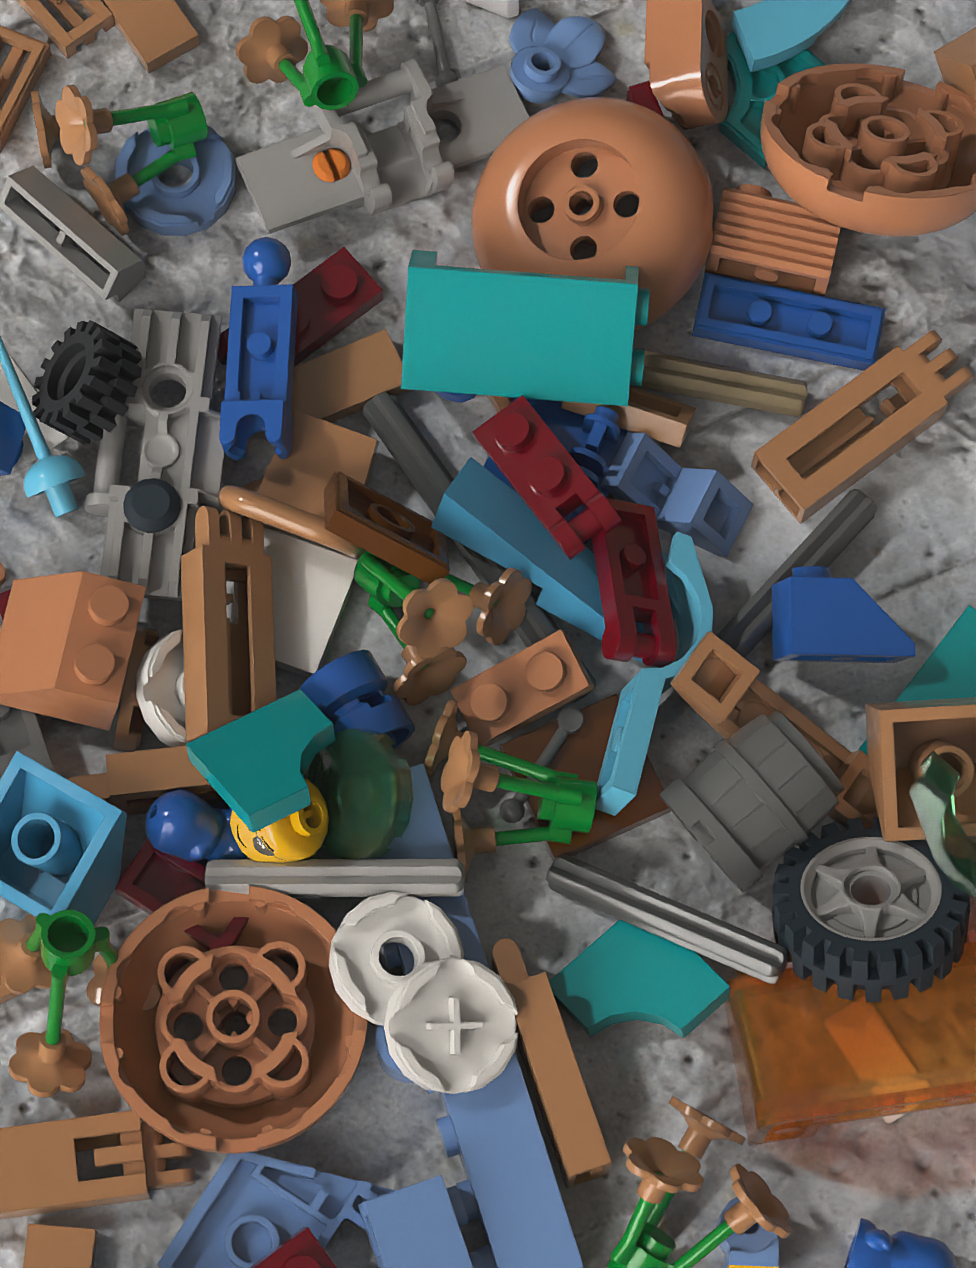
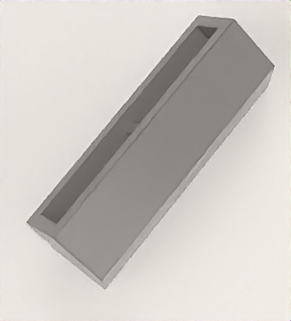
[0,166,146,302]

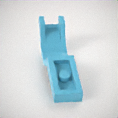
[595,532,713,816]

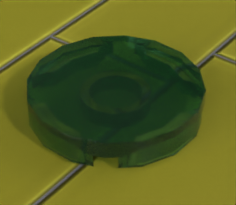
[307,728,414,859]

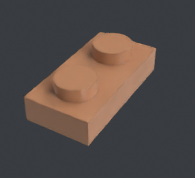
[450,629,595,747]

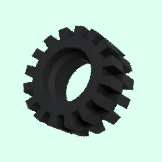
[32,320,142,444]

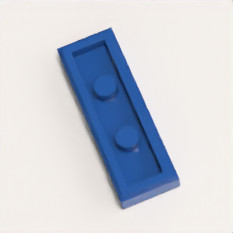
[692,272,886,371]

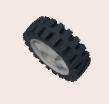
[772,817,970,1002]

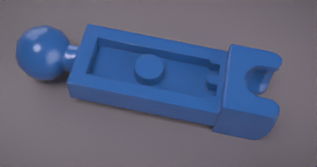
[219,237,298,460]

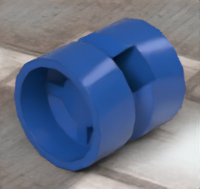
[300,649,415,771]

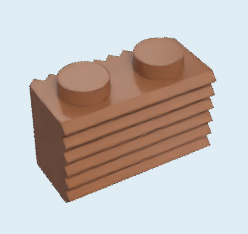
[704,184,841,296]

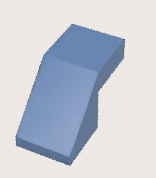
[601,432,753,557]

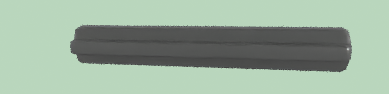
[716,489,877,658]
[546,854,789,984]

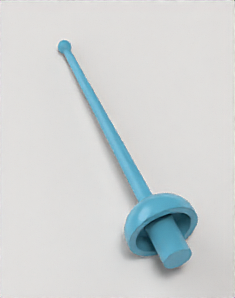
[0,336,86,518]

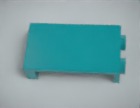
[401,250,650,406]

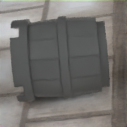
[659,710,845,893]

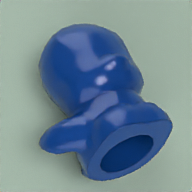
[145,789,247,864]
[844,1218,957,1268]

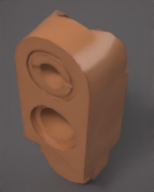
[644,0,728,130]

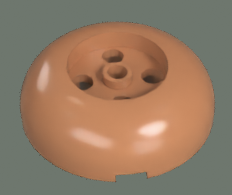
[760,63,976,237]
[471,97,714,331]
[99,886,367,1154]

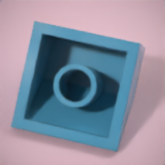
[0,751,127,925]

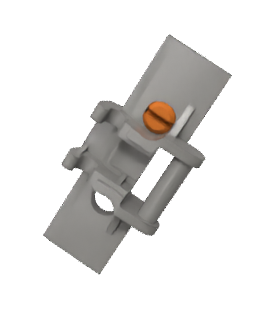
[236,59,529,234]

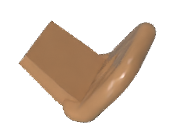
[218,410,379,559]

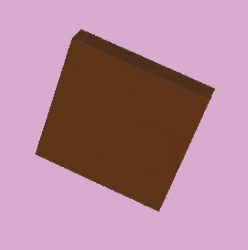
[324,471,450,584]
[500,694,671,861]

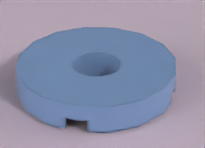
[115,126,237,236]

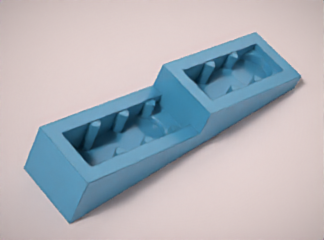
[431,457,675,664]

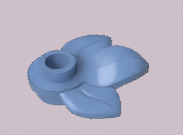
[509,8,616,104]

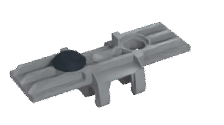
[85,308,226,601]

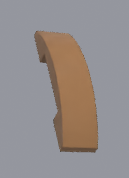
[670,631,879,828]

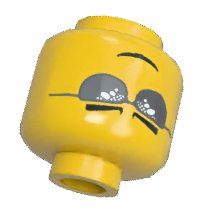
[230,778,329,862]

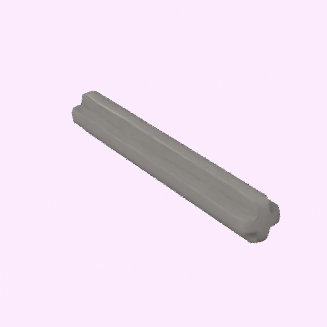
[205,859,465,897]

